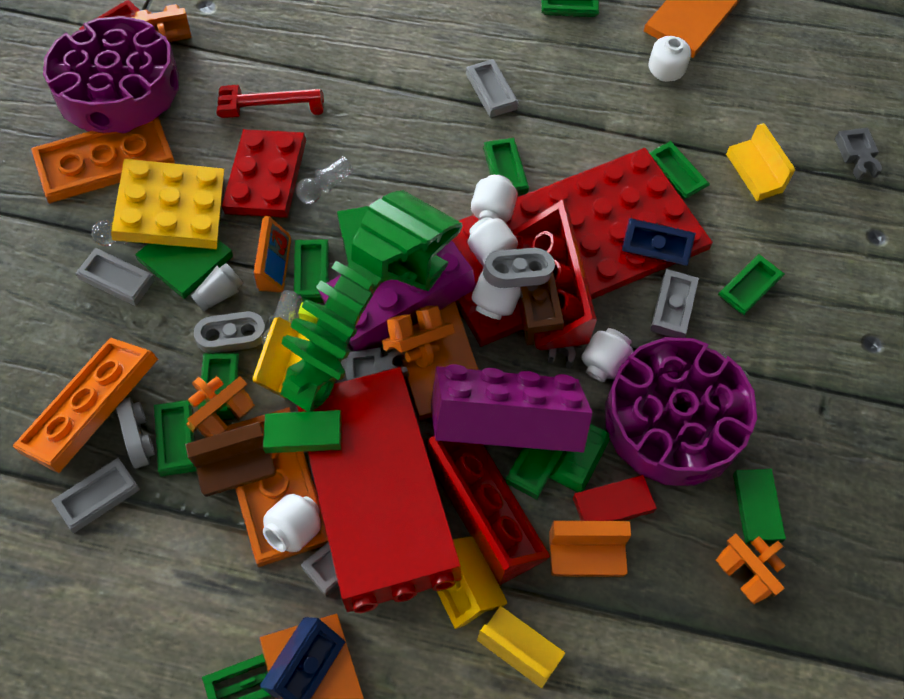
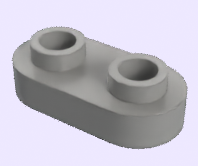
[483,248,555,288]
[194,311,266,353]
[116,397,155,469]

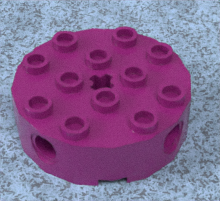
[43,16,179,134]
[605,337,757,486]

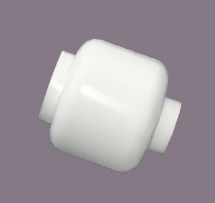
[648,36,691,82]
[471,175,518,223]
[467,217,518,267]
[472,271,520,320]
[581,328,633,382]
[263,494,321,552]

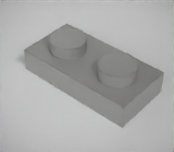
[650,269,699,338]

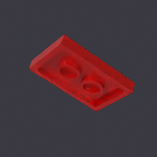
[221,129,307,218]

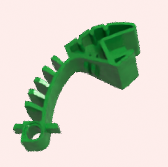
[281,190,463,412]

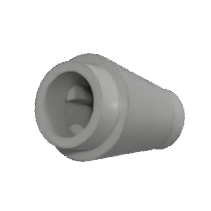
[191,263,243,311]

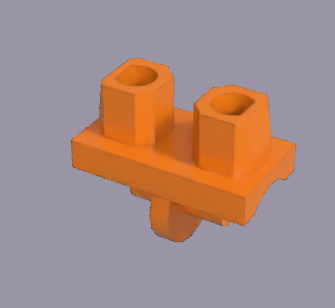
[132,4,192,42]
[382,305,455,368]
[186,376,255,438]
[715,533,786,605]

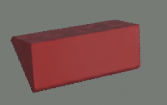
[512,199,597,350]
[427,435,551,585]

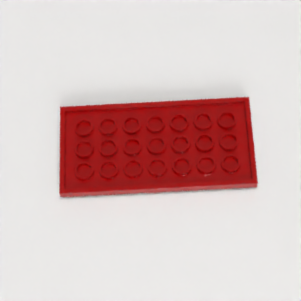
[452,148,713,347]

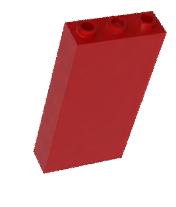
[297,367,462,613]

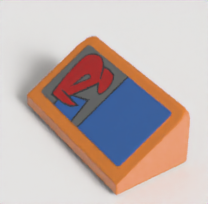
[254,216,291,292]

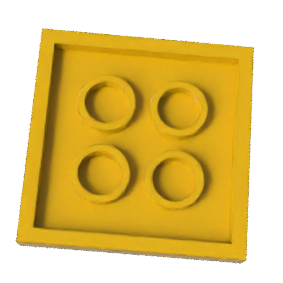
[111,159,224,249]

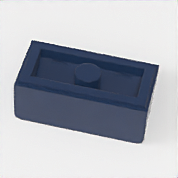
[622,218,696,266]
[260,617,346,699]

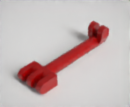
[216,85,324,118]

